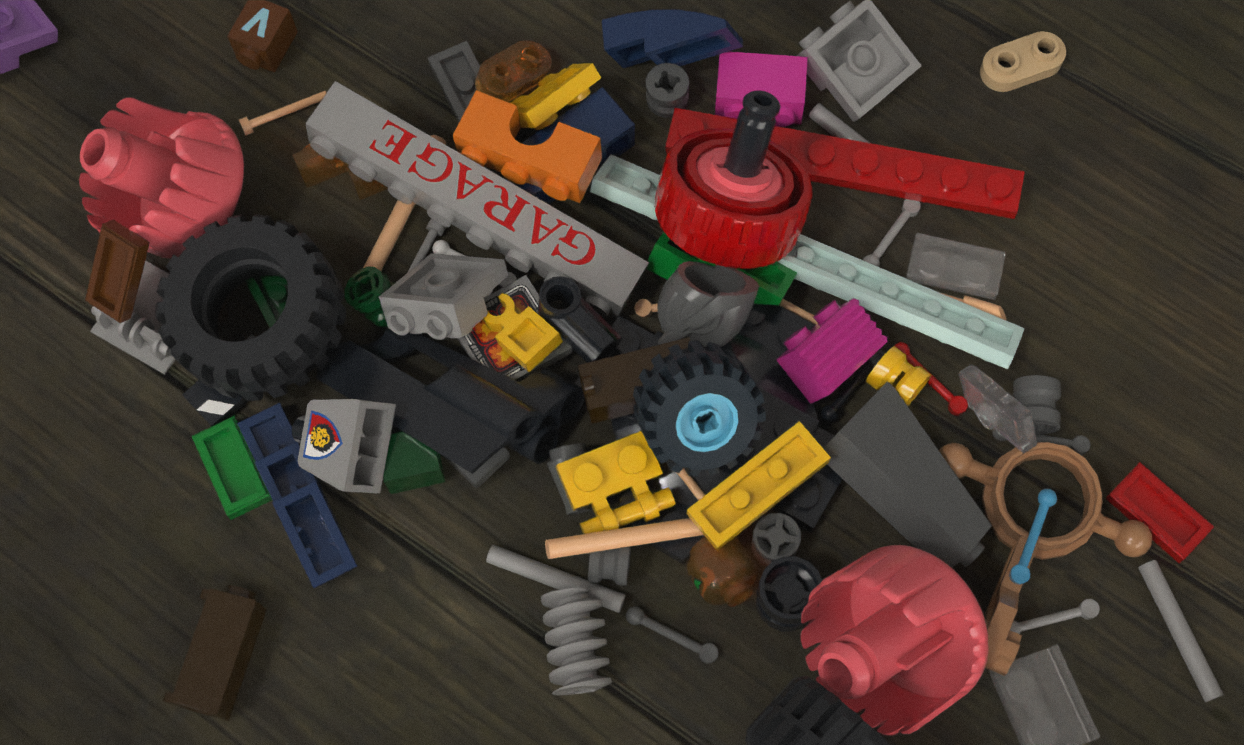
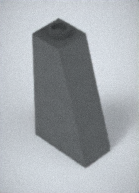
[823,381,992,568]

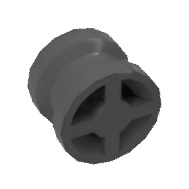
[646,63,689,118]
[751,513,801,566]
[588,547,631,586]

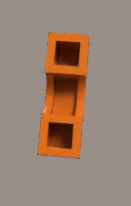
[453,90,602,203]

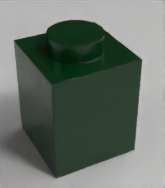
[382,432,446,494]

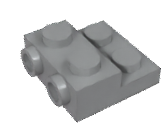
[796,0,921,122]
[379,253,508,340]

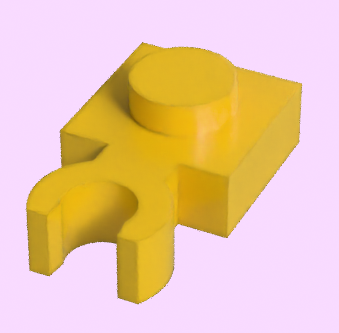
[483,293,563,372]

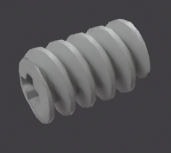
[541,587,612,696]

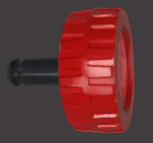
[654,90,813,269]

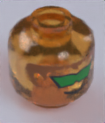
[687,537,758,607]

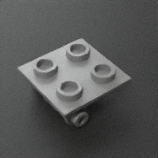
[90,261,176,375]

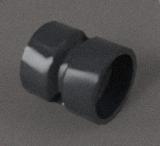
[756,556,822,632]

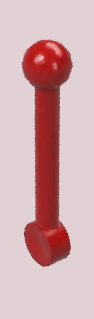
[894,342,968,416]

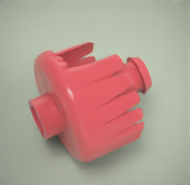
[79,97,244,259]
[800,545,988,736]

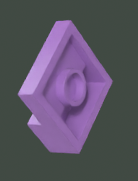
[0,0,58,74]

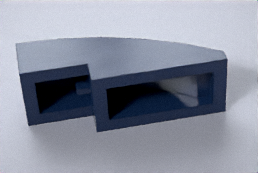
[602,10,743,68]

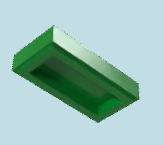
[192,416,272,520]

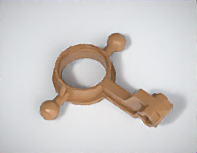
[939,442,1152,676]

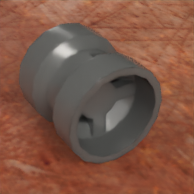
[1012,375,1061,434]

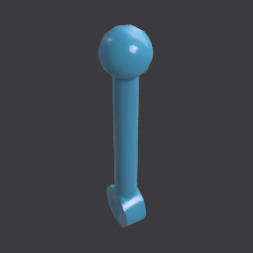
[1009,488,1057,585]

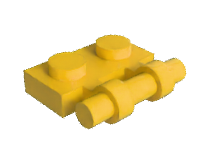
[511,63,601,130]
[555,431,675,534]

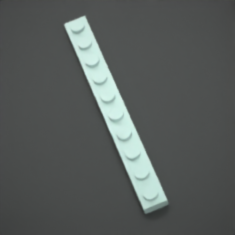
[590,155,1025,369]

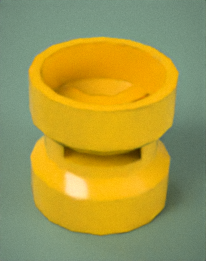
[866,346,931,406]

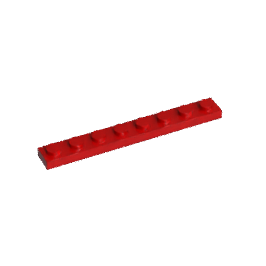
[665,108,1025,219]

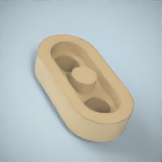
[980,31,1066,92]

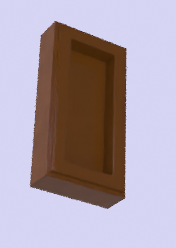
[85,219,150,324]

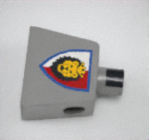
[292,399,396,494]

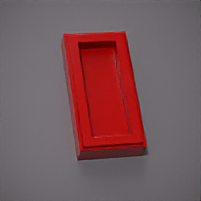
[1105,462,1214,563]

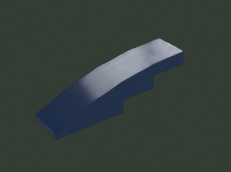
[237,403,358,589]

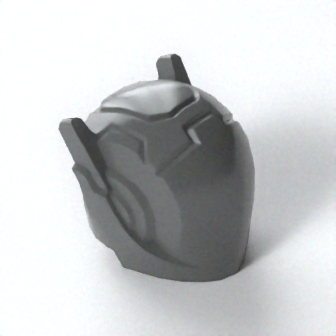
[657,261,760,349]

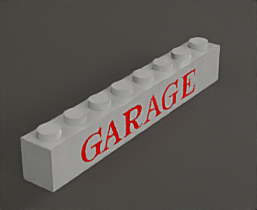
[306,81,649,320]

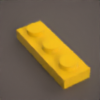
[687,421,831,551]

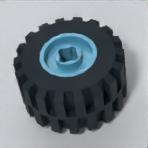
[633,341,766,477]

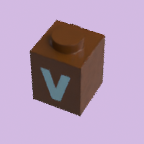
[227,0,298,73]

